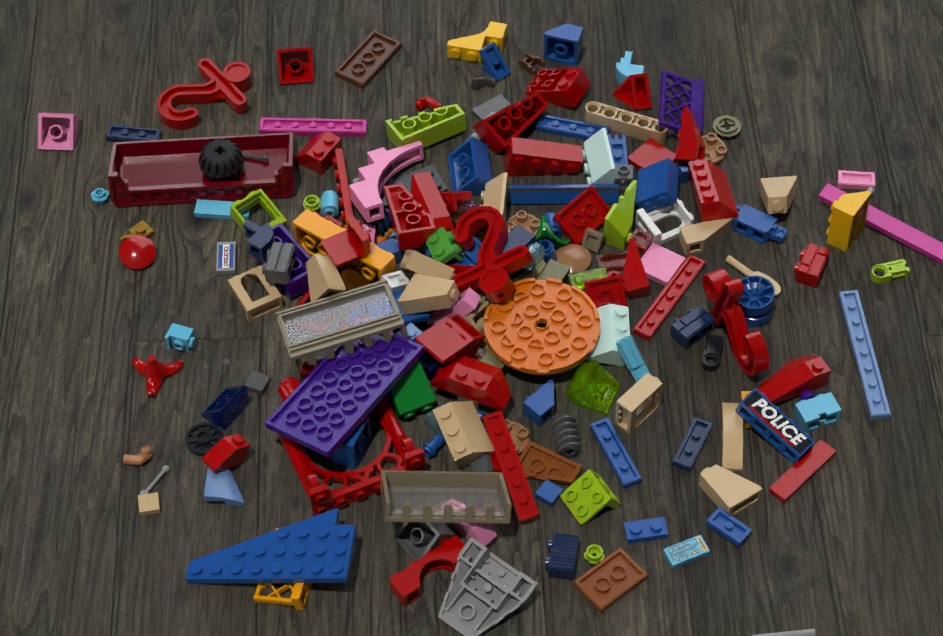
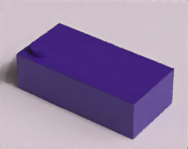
[252,223,311,299]

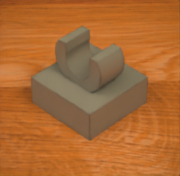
[581,228,605,253]

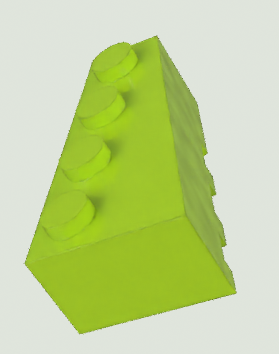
[385,104,467,148]

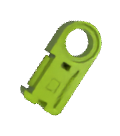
[870,259,910,284]

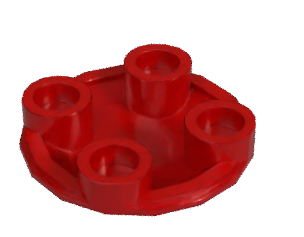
[119,235,156,270]

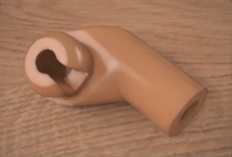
[123,446,152,466]

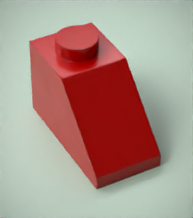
[202,433,251,472]

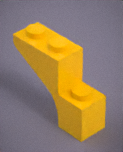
[447,21,507,62]

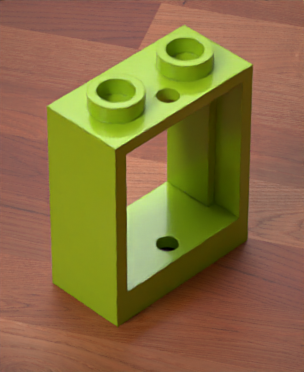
[230,189,287,232]

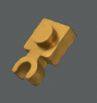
[120,220,155,243]

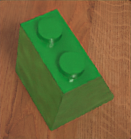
[385,359,437,419]

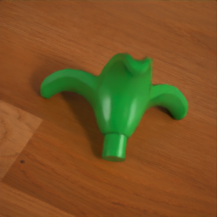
[535,216,570,249]

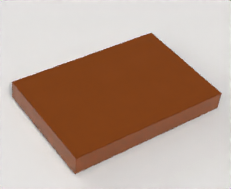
[573,547,648,613]

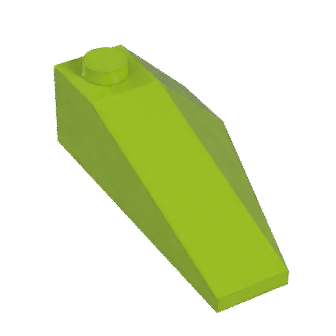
[603,180,637,250]

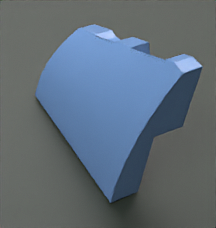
[204,467,245,506]

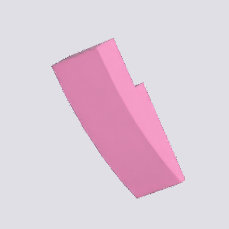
[426,287,481,325]

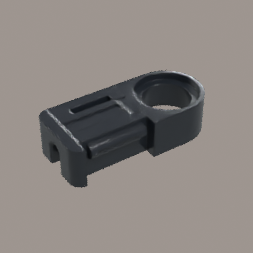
[702,334,723,372]

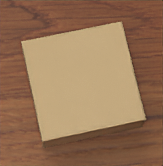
[138,492,161,516]

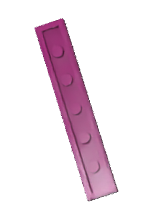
[259,117,367,137]

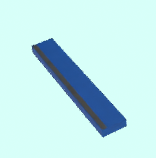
[508,184,619,204]

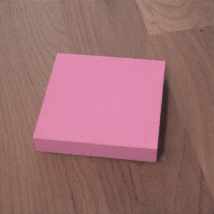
[641,243,686,286]

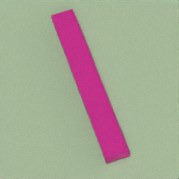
[818,183,943,264]

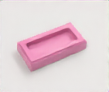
[837,170,875,190]

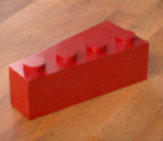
[472,92,549,153]
[503,137,583,177]

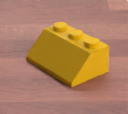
[826,191,872,252]

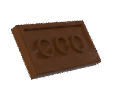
[334,30,402,89]

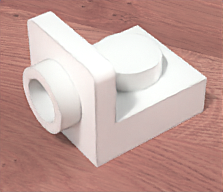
[380,270,409,293]

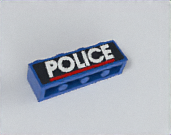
[735,388,815,464]

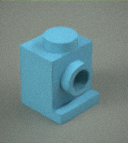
[164,323,197,352]

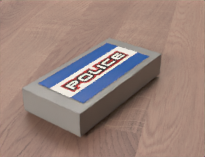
[216,241,236,275]

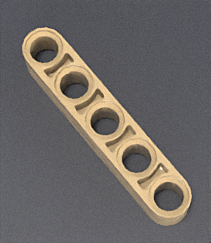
[584,101,668,144]

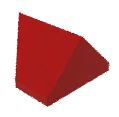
[612,73,652,110]

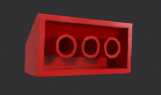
[688,159,739,222]

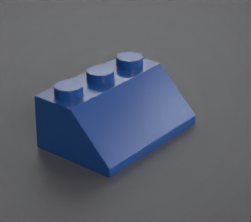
[447,136,492,196]

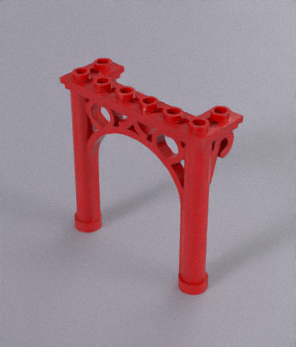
[271,396,426,517]

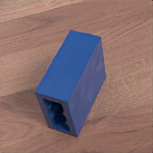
[636,158,679,213]

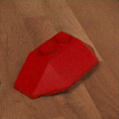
[431,356,511,411]

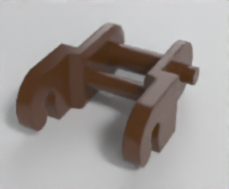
[518,54,545,75]

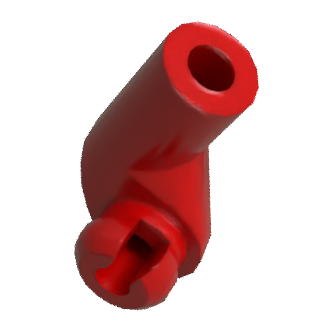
[415,96,442,110]

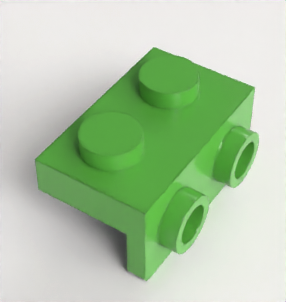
[425,226,463,264]

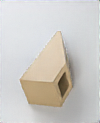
[679,217,734,256]

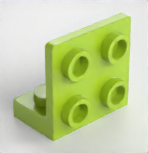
[560,469,621,525]

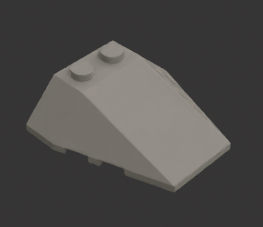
[438,537,538,636]

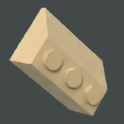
[480,172,508,230]
[433,401,495,469]

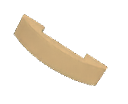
[722,402,743,472]

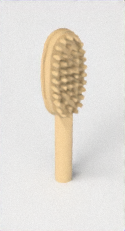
[726,255,781,297]

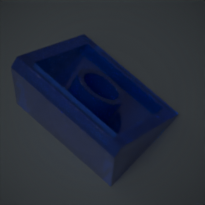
[201,385,250,430]

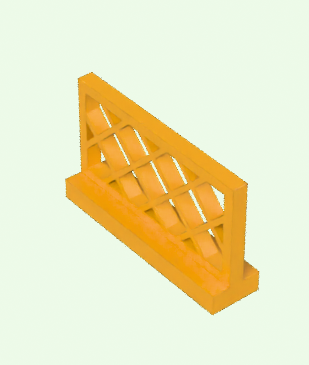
[253,528,312,610]

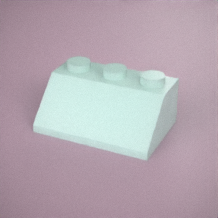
[582,128,615,184]
[586,304,630,367]

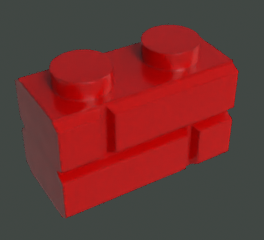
[793,243,830,288]

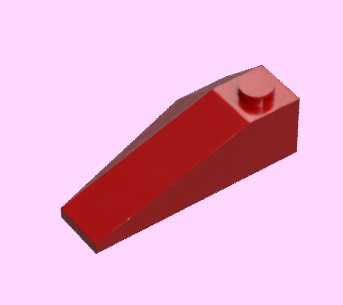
[756,355,831,404]

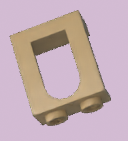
[228,265,283,323]

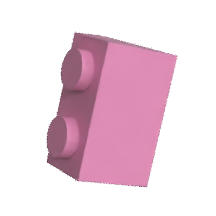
[38,112,79,151]

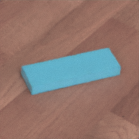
[194,199,252,220]

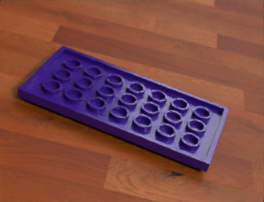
[264,319,425,458]

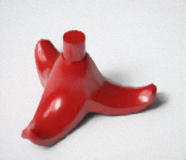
[132,355,183,396]

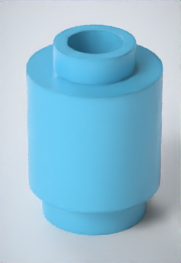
[320,190,339,217]

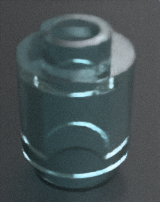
[523,243,545,270]

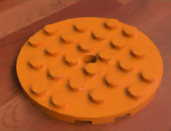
[483,277,600,375]

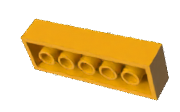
[292,209,396,284]

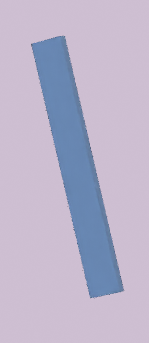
[838,290,891,420]

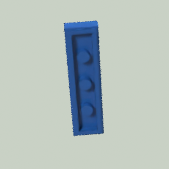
[536,114,610,140]
[590,418,642,489]

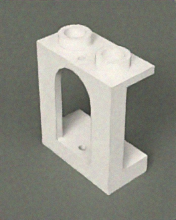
[635,198,694,245]

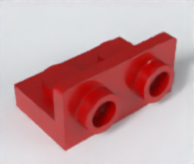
[439,191,472,212]

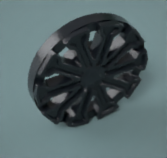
[185,422,223,456]

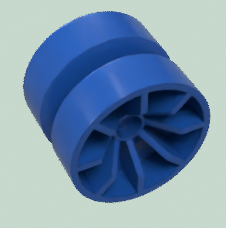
[739,275,775,327]

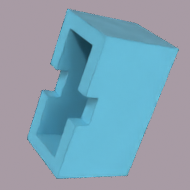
[793,392,842,433]

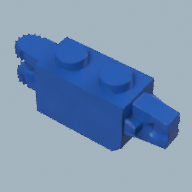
[732,204,788,244]

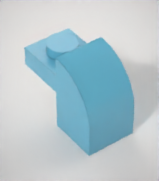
[615,51,644,85]

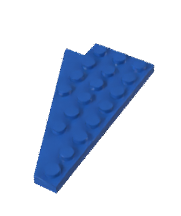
[185,509,357,584]

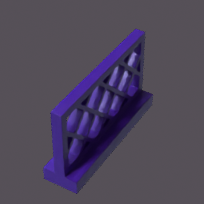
[658,70,704,133]

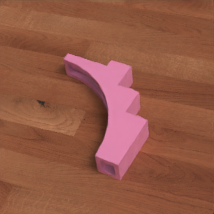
[349,141,424,223]

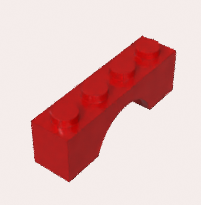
[389,535,465,607]

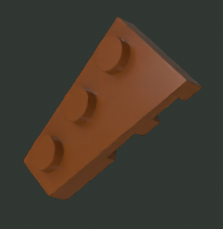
[519,441,583,485]

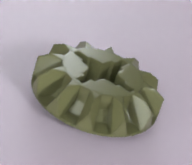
[713,115,741,139]

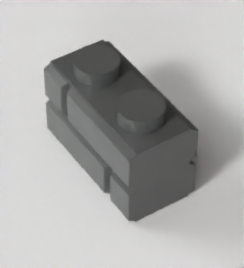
[262,242,297,284]

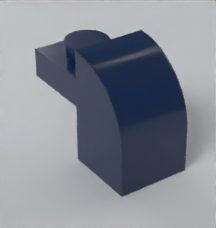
[243,219,275,262]

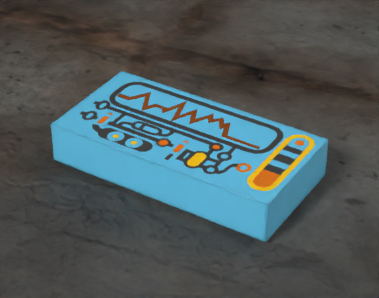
[663,535,710,569]

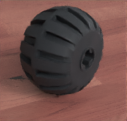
[199,139,244,182]

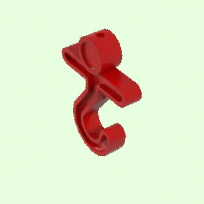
[157,58,252,130]
[452,206,533,303]
[702,268,769,377]

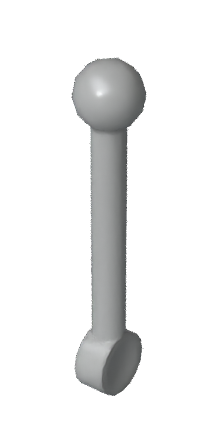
[140,465,170,495]

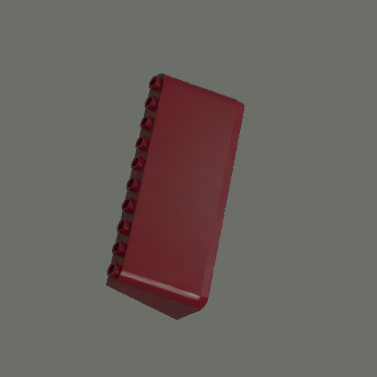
[108,132,295,207]

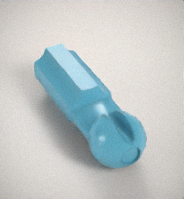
[616,335,650,383]

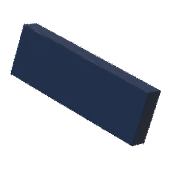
[105,124,162,142]
[672,417,713,472]

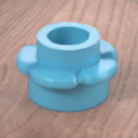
[91,188,109,205]

